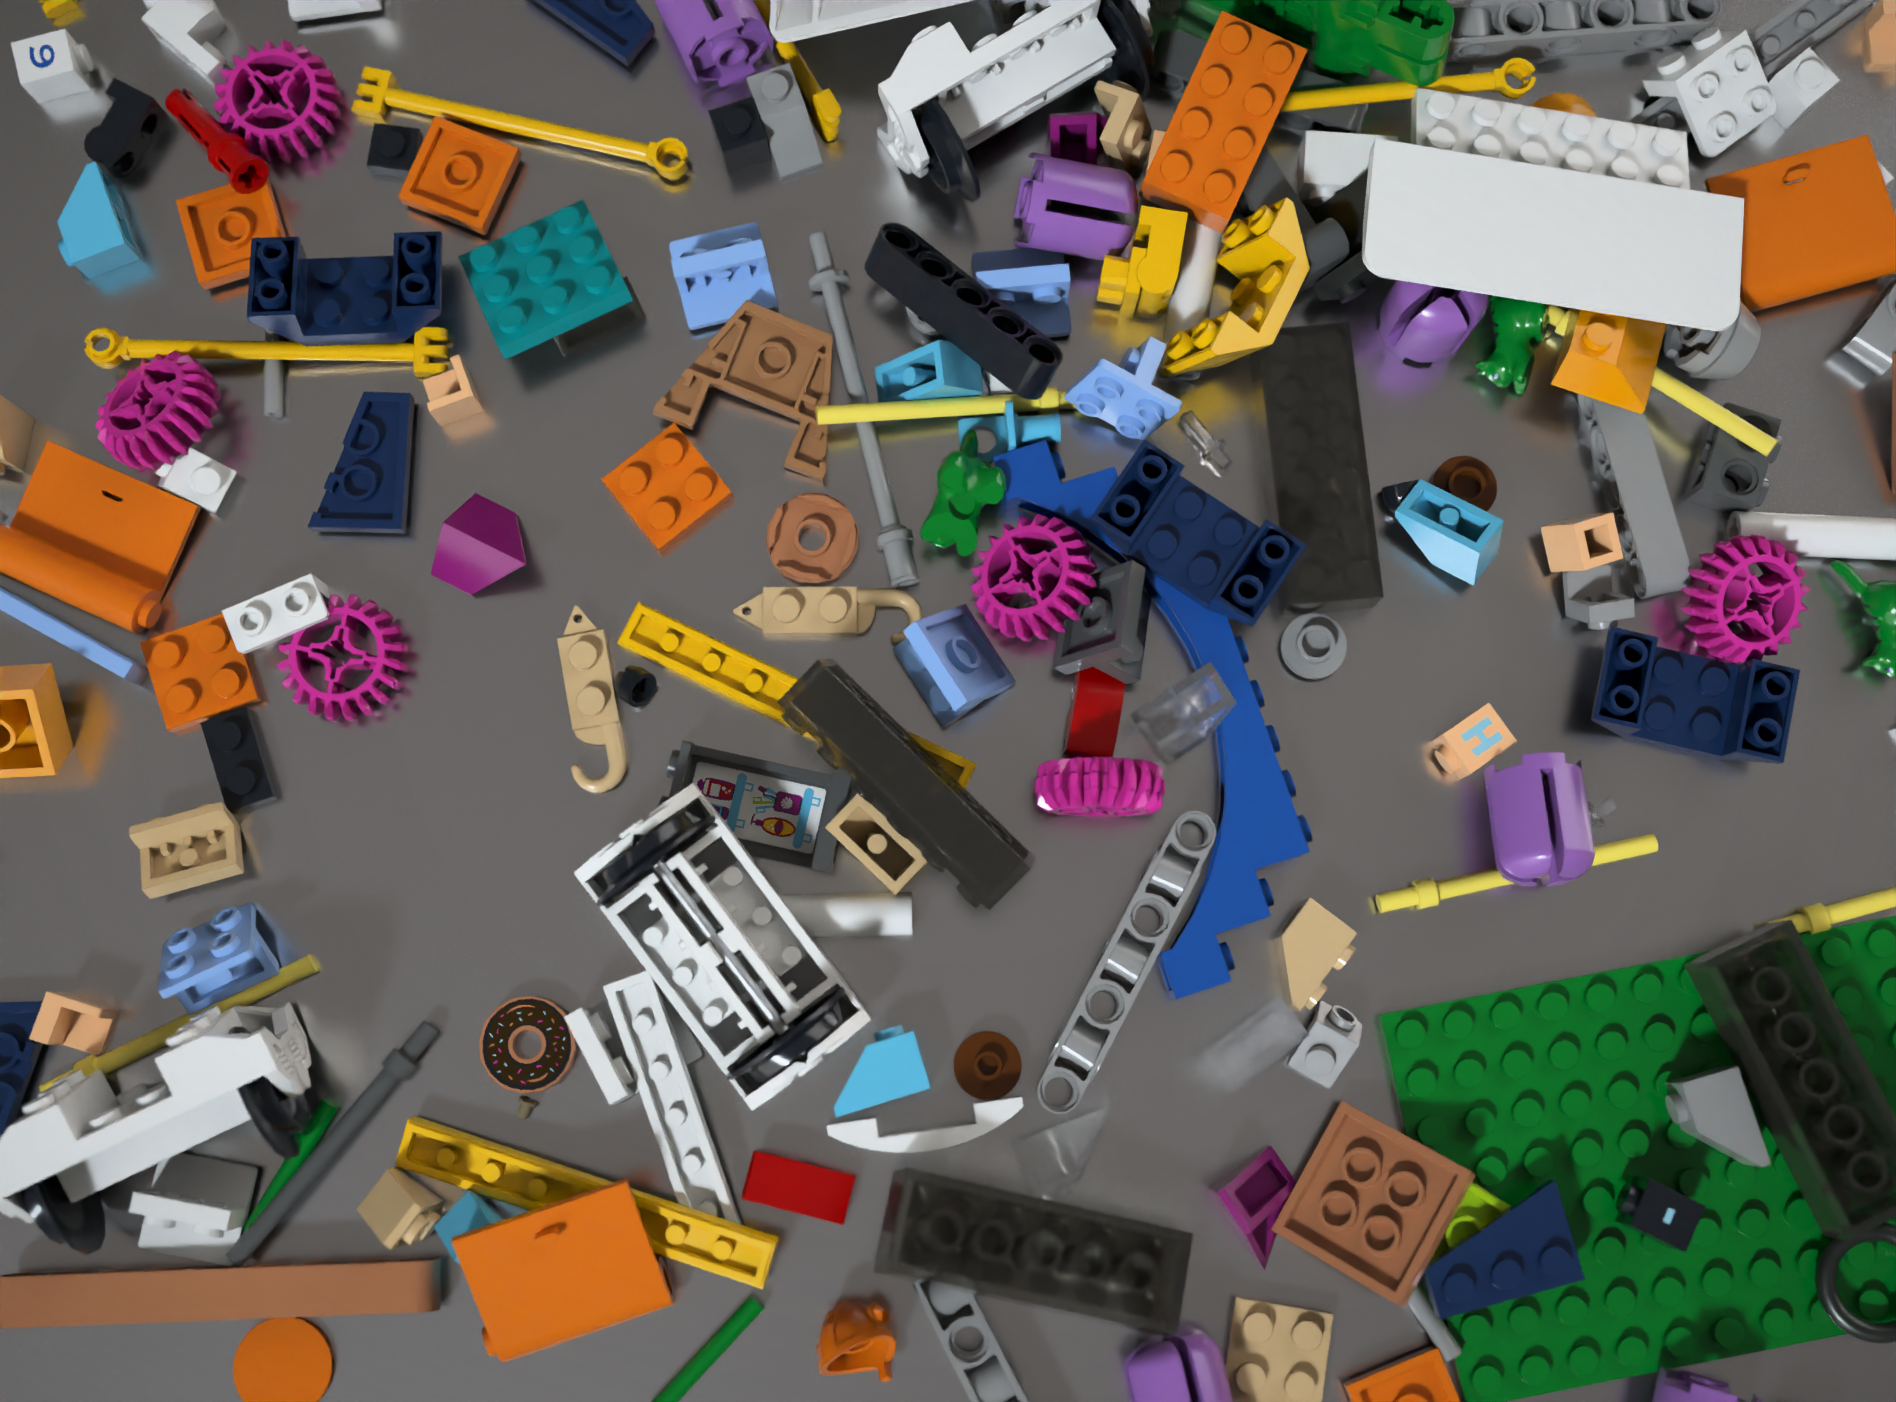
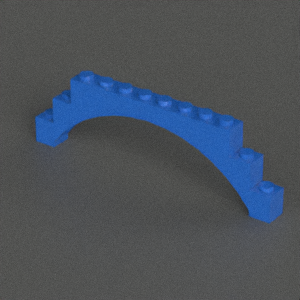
[992,440,1312,1000]

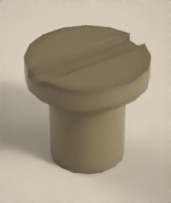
[516,1096,538,1119]

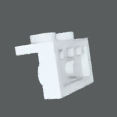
[222,573,331,654]

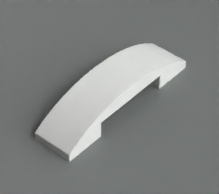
[827,1096,1024,1153]

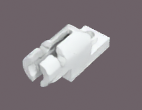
[141,0,228,88]

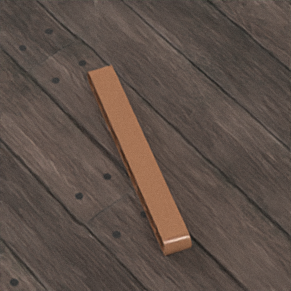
[0,1257,441,1328]

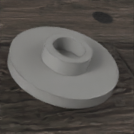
[1280,613,1347,679]

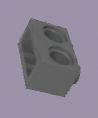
[1686,402,1782,514]

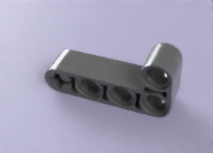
[1235,145,1349,293]

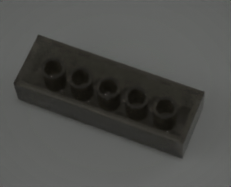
[1249,322,1384,616]
[777,658,1036,910]
[1683,920,1896,1241]
[873,1167,1193,1336]

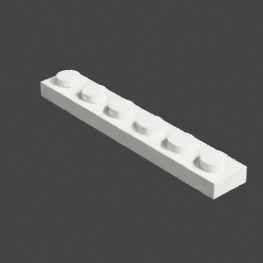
[603,970,742,1225]

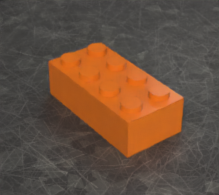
[1138,11,1308,234]

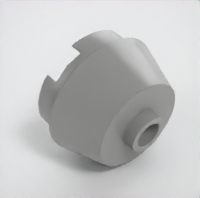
[1664,300,1761,380]

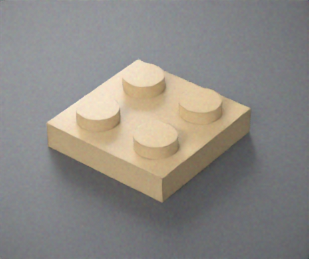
[1224,1295,1334,1402]

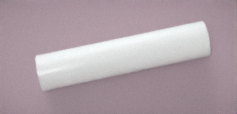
[1158,218,1222,380]
[1726,511,1896,561]
[717,892,913,937]

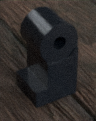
[84,78,168,177]

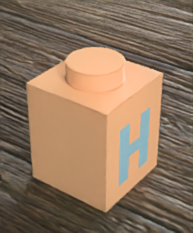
[1540,512,1623,572]
[1432,703,1517,779]

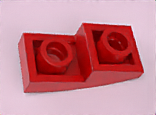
[1064,667,1125,758]
[741,1150,855,1225]

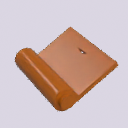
[1704,134,1896,313]
[0,441,201,634]
[451,1178,676,1363]

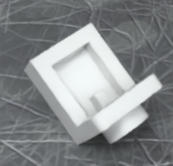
[154,448,237,513]

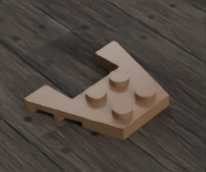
[653,300,833,482]

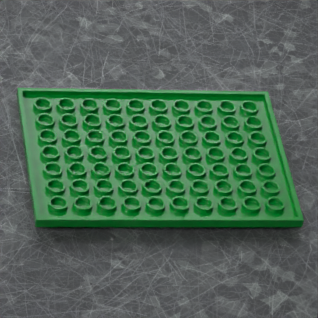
[1377,916,1896,1402]

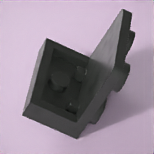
[1309,172,1382,303]

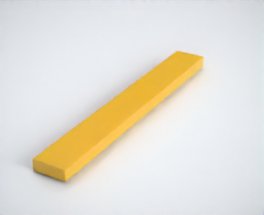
[617,602,977,808]
[395,1116,780,1289]

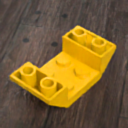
[1159,197,1310,377]

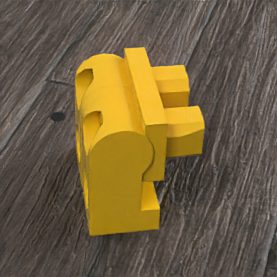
[1096,205,1188,319]

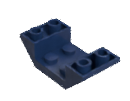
[247,231,443,346]
[1090,439,1307,626]
[1591,626,1800,764]

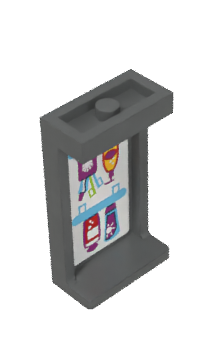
[658,740,854,874]

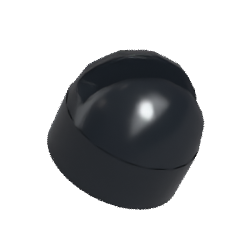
[1381,480,1419,514]
[614,665,657,707]

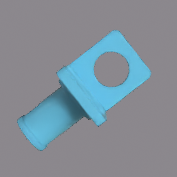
[958,400,1061,464]

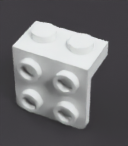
[1642,27,1777,157]

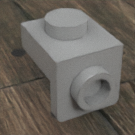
[1562,564,1635,630]
[1287,1001,1362,1089]

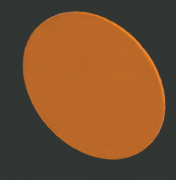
[233,1317,332,1402]

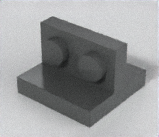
[1053,560,1151,684]

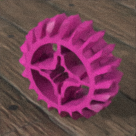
[213,39,342,164]
[95,351,221,472]
[970,513,1098,642]
[1680,534,1811,663]
[277,594,409,722]
[1034,756,1165,817]

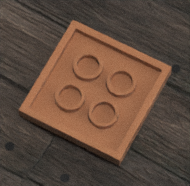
[1271,1101,1476,1309]

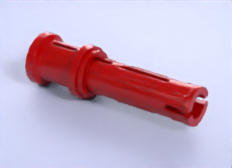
[165,88,269,194]

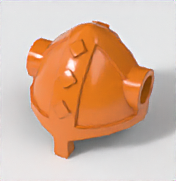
[816,1300,896,1382]

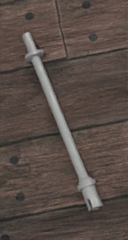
[808,232,921,588]

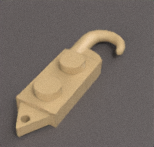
[733,587,923,643]
[557,606,627,793]

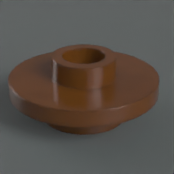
[1431,456,1497,512]
[954,1031,1022,1100]

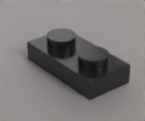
[201,707,279,814]

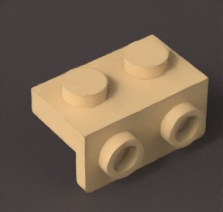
[1094,80,1152,176]
[129,802,244,899]

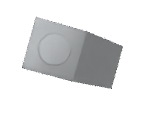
[746,63,823,181]
[1665,1066,1771,1167]

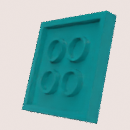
[458,200,633,360]

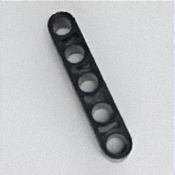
[864,222,1063,400]

